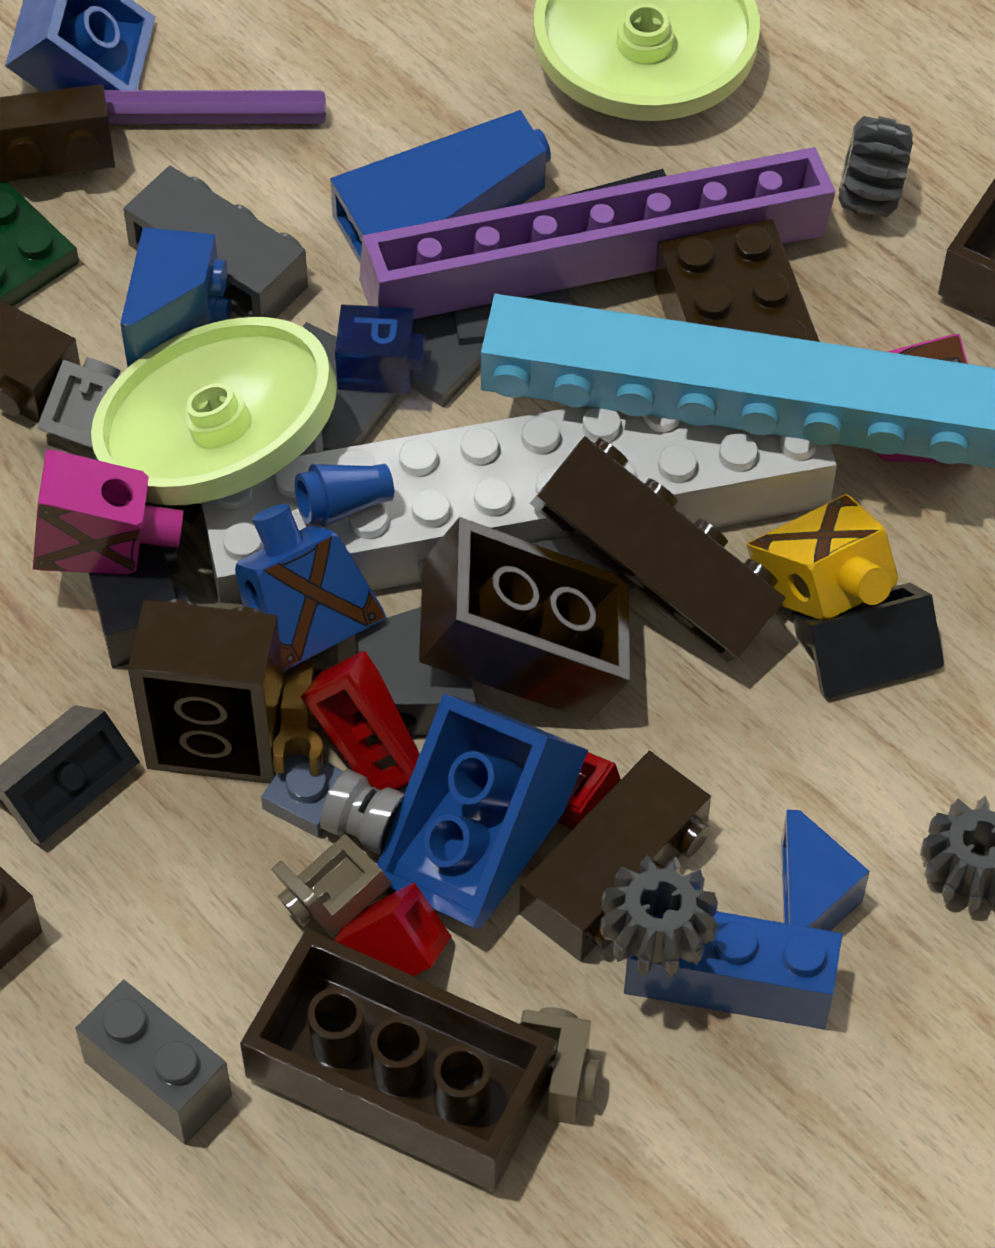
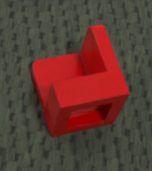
[334,882,452,976]

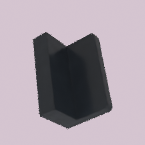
[792,582,944,698]
[0,705,140,844]

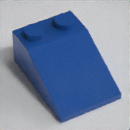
[377,693,588,929]

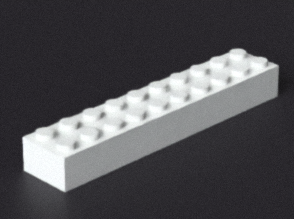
[200,406,837,605]

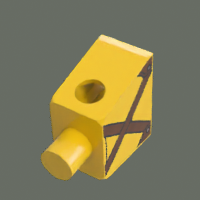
[746,494,898,620]

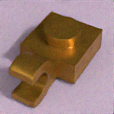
[273,661,323,775]

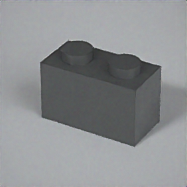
[75,979,232,1145]

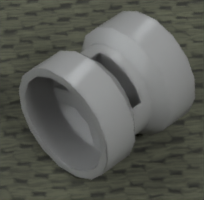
[320,769,404,855]

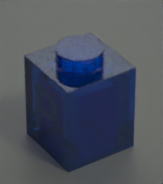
[335,304,426,394]

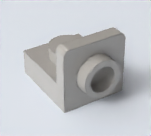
[37,357,121,450]

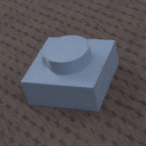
[261,754,343,838]

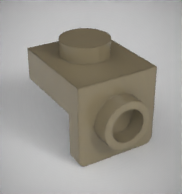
[271,834,392,938]
[520,1007,599,1125]

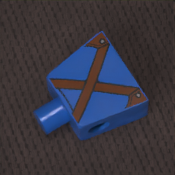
[235,504,387,671]

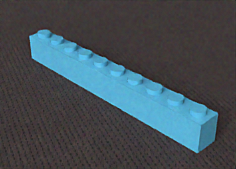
[481,294,995,468]

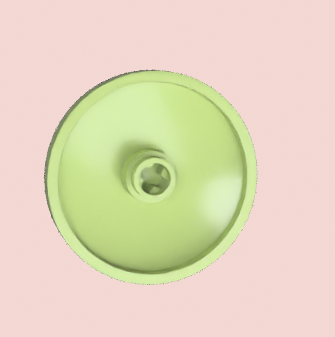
[533,0,760,121]
[91,317,337,505]

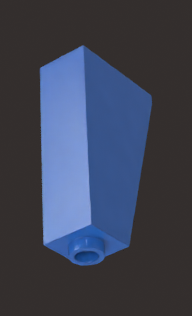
[330,110,551,264]

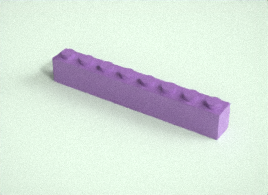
[359,147,836,326]

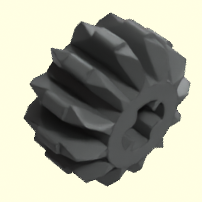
[838,116,913,217]
[920,795,995,913]
[600,855,718,978]

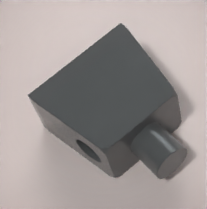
[321,607,476,737]

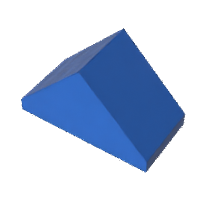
[781,810,870,931]

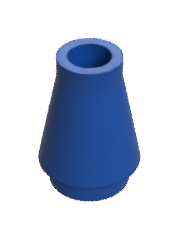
[294,463,394,527]

